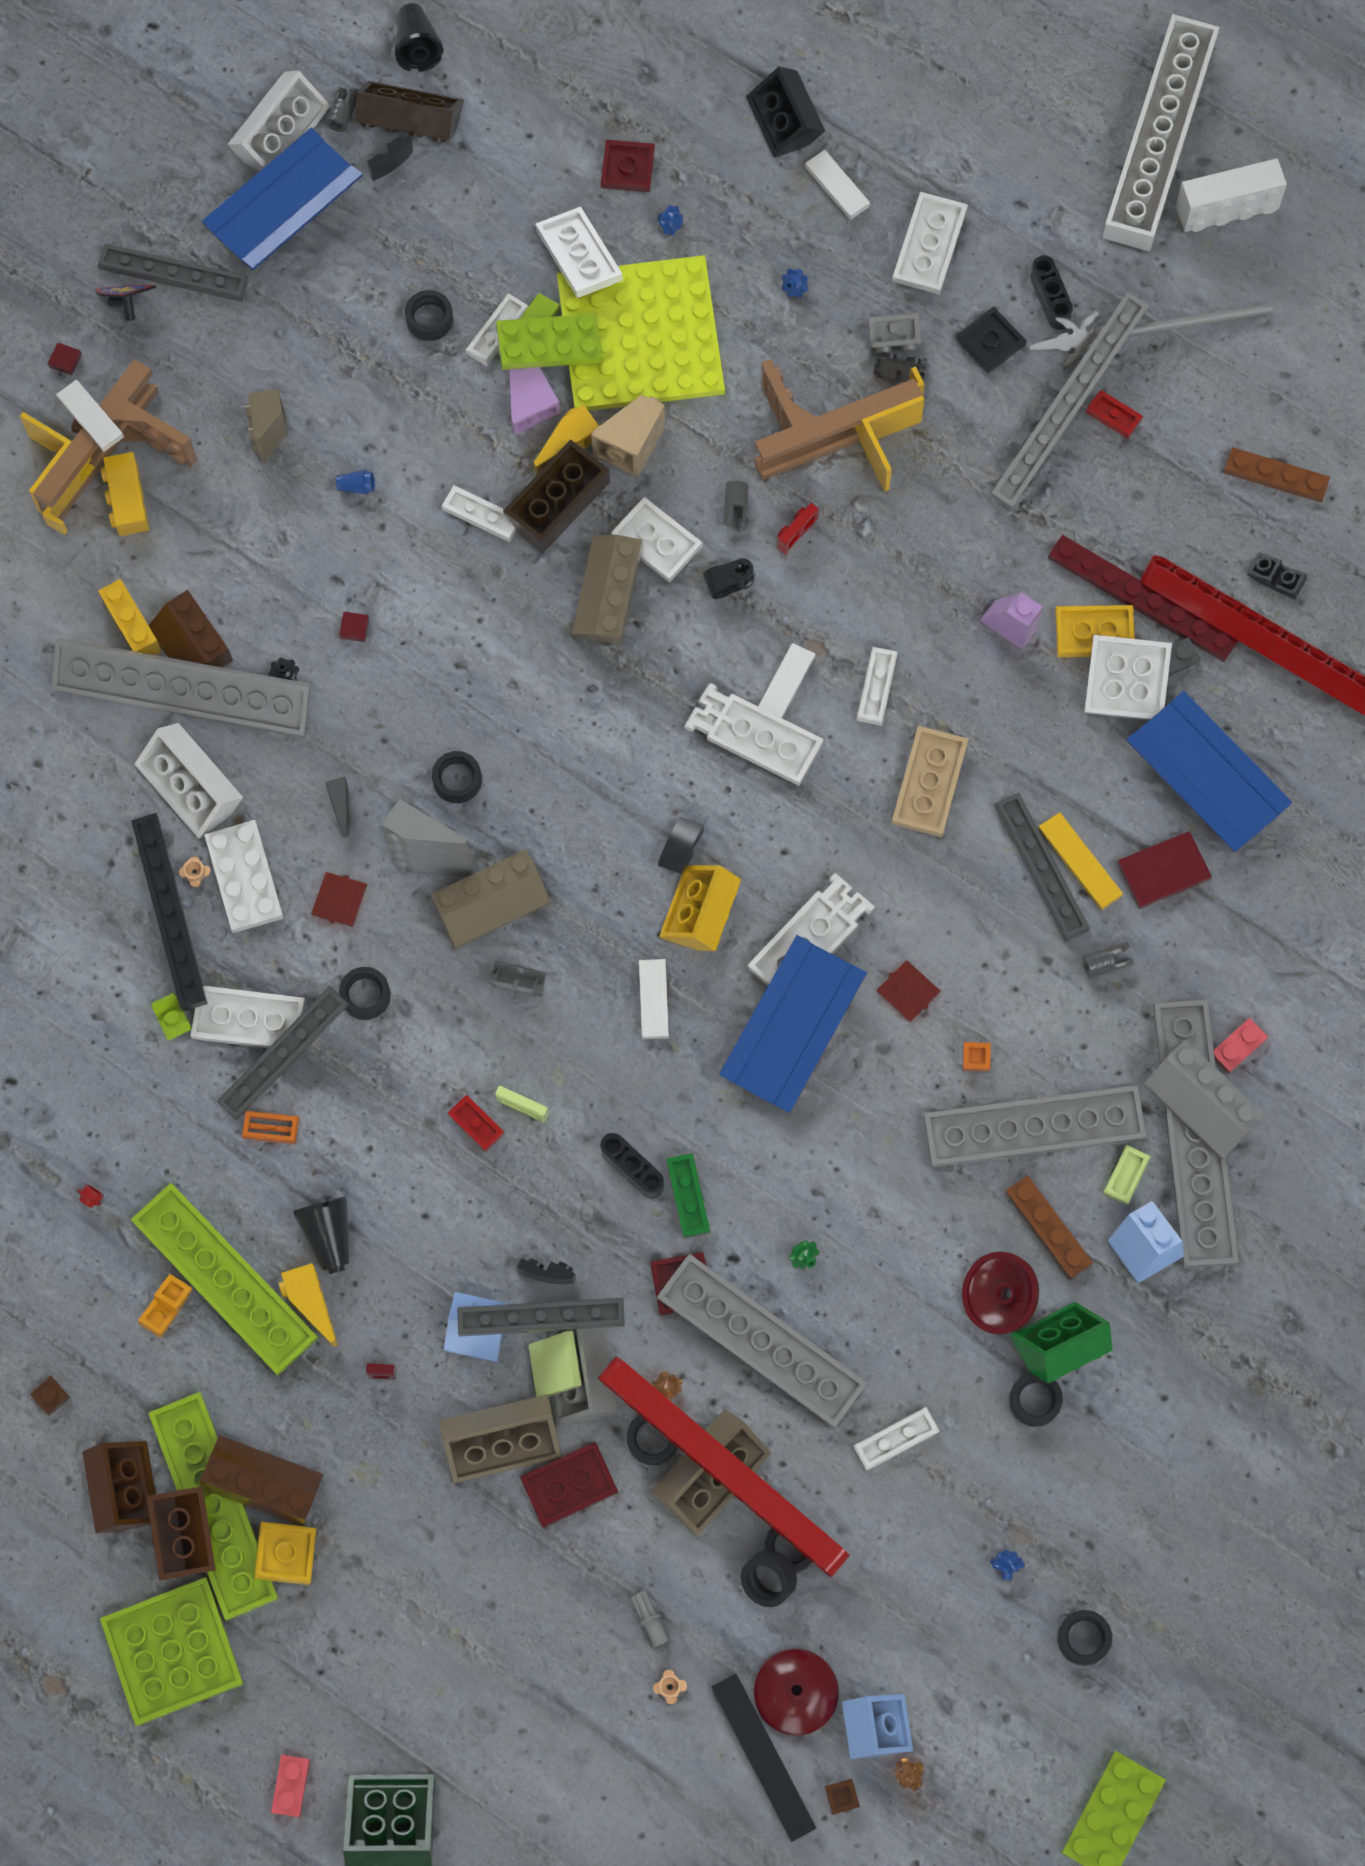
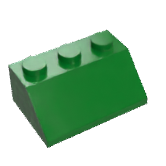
[1010,1302,1113,1383]

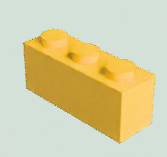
[101,452,150,536]
[98,579,162,655]

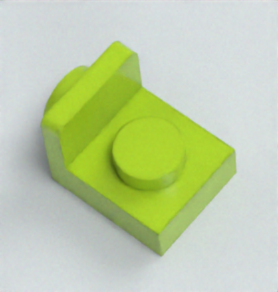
[151,993,192,1041]

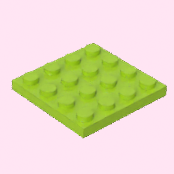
[100,1577,244,1727]

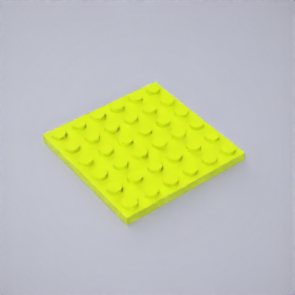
[557,255,725,411]

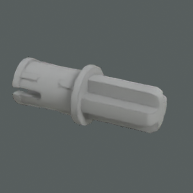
[632,1591,670,1648]

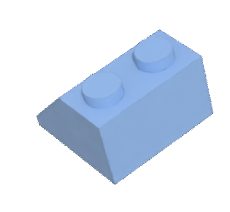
[1108,1201,1184,1284]
[444,1292,508,1363]
[842,1694,913,1759]

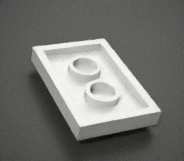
[611,497,703,583]

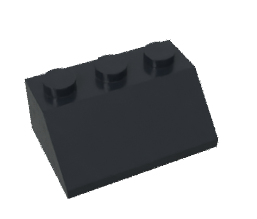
[746,66,825,157]

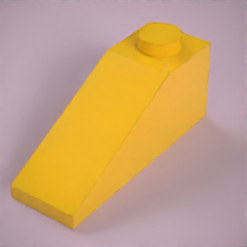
[534,405,599,475]
[279,1263,338,1347]

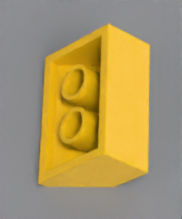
[659,865,741,951]

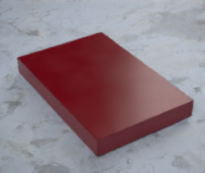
[1117,831,1212,909]
[520,1441,619,1528]

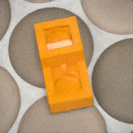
[138,1274,192,1338]

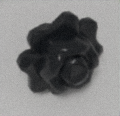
[268,657,300,681]

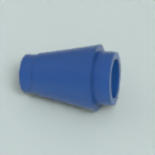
[336,469,375,495]

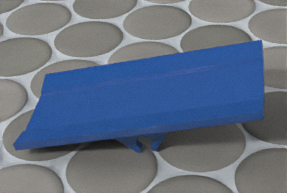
[202,127,363,270]
[1126,690,1292,853]
[719,935,867,1113]

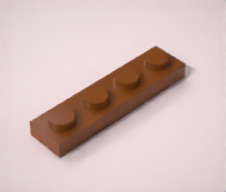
[1224,447,1330,503]
[1005,1175,1093,1280]

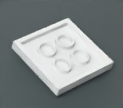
[1085,635,1172,720]

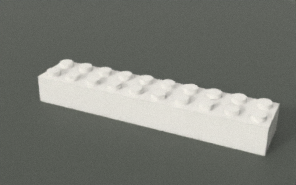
[1102,14,1220,252]

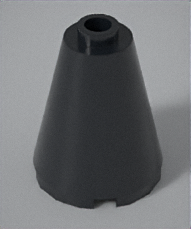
[395,3,444,72]
[293,1196,349,1274]

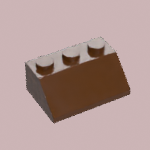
[149,590,233,667]
[82,1441,156,1534]
[146,1486,216,1581]

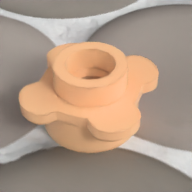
[179,857,211,887]
[653,1670,687,1704]

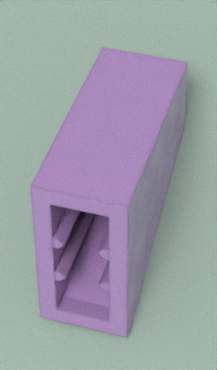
[509,367,560,435]
[980,592,1043,649]

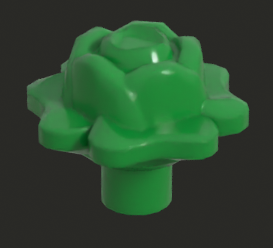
[789,1240,820,1269]

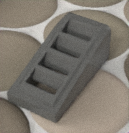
[326,776,349,837]

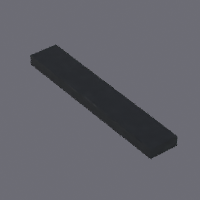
[711,1673,817,1842]

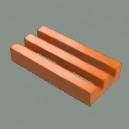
[242,1111,300,1145]

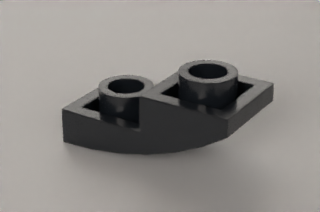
[367,135,413,181]
[1247,552,1307,599]
[658,817,704,874]
[517,1258,576,1284]

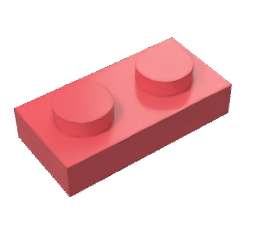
[1214,1018,1268,1074]
[271,1755,310,1817]

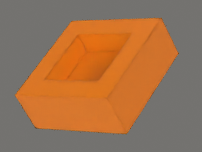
[963,1042,991,1072]

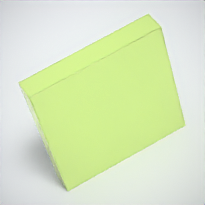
[528,1331,582,1397]

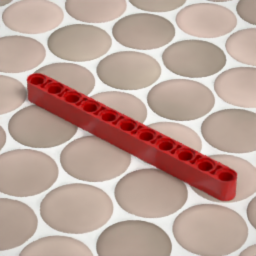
[1141,555,1365,716]
[598,1356,850,1578]

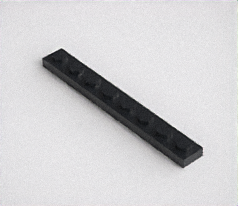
[131,813,208,1012]

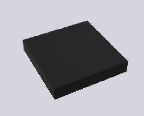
[955,306,1027,374]

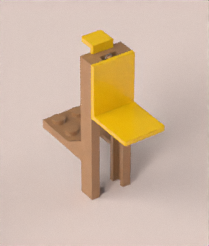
[20,359,197,535]
[754,359,925,492]

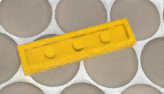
[1038,812,1123,911]

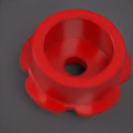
[78,1184,104,1208]

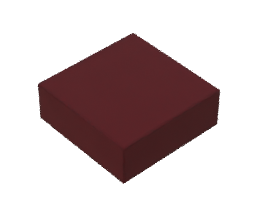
[47,342,82,376]
[339,612,370,642]
[366,1363,397,1380]

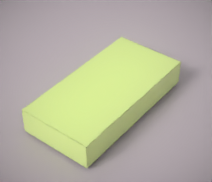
[495,1085,549,1122]
[1103,1145,1151,1205]

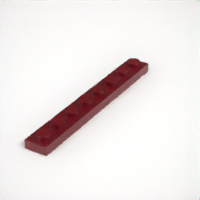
[1048,534,1238,662]

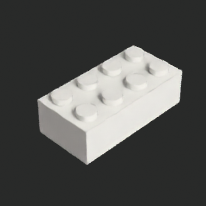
[1175,158,1287,232]

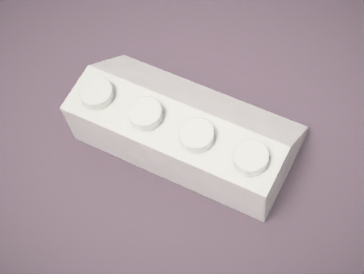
[227,71,331,171]
[135,723,243,839]

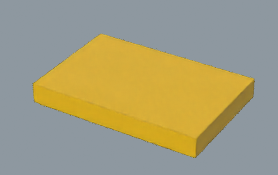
[1055,605,1135,657]

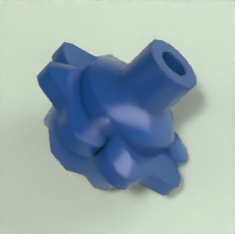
[658,205,683,235]
[781,268,808,298]
[990,1550,1025,1580]

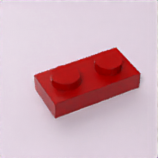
[1086,390,1143,439]
[777,503,819,554]
[447,1094,505,1152]

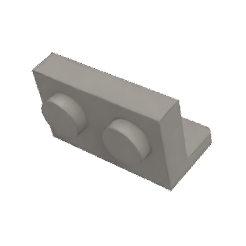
[868,313,922,353]

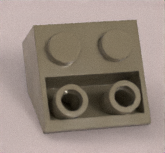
[245,389,288,461]

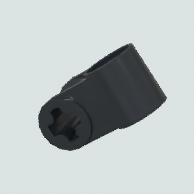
[703,558,754,599]

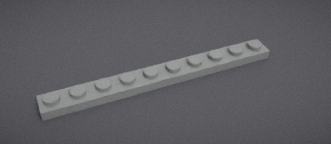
[990,292,1149,509]

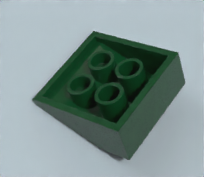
[343,1774,434,1866]

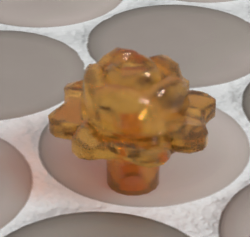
[651,1371,683,1400]
[895,1758,924,1791]

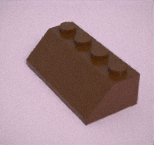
[199,1435,323,1526]

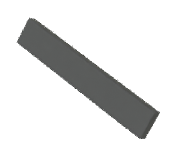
[98,244,249,302]
[995,793,1090,942]
[217,985,350,1120]
[457,1297,625,1337]

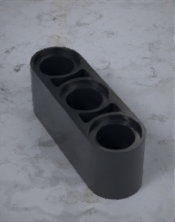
[1030,255,1073,330]
[600,1133,664,1199]

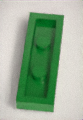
[666,1153,710,1239]

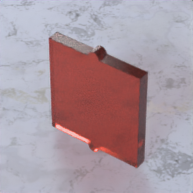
[311,872,368,927]
[876,960,941,1023]

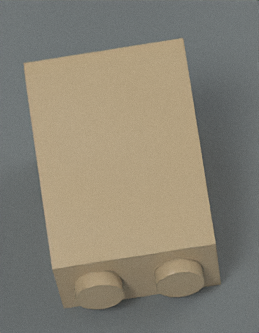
[591,395,665,477]

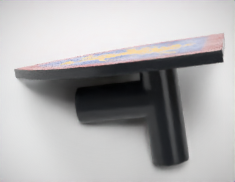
[96,285,156,321]

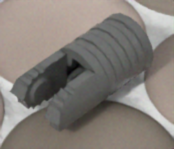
[326,87,360,132]
[723,481,749,530]
[1082,941,1134,978]

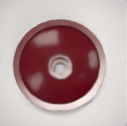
[962,1251,1039,1335]
[754,1649,839,1736]

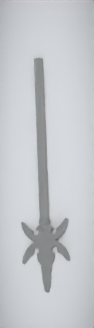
[1028,303,1273,368]

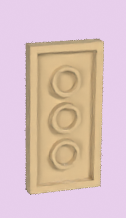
[891,726,969,837]

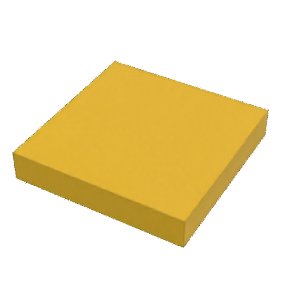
[254,1521,316,1585]

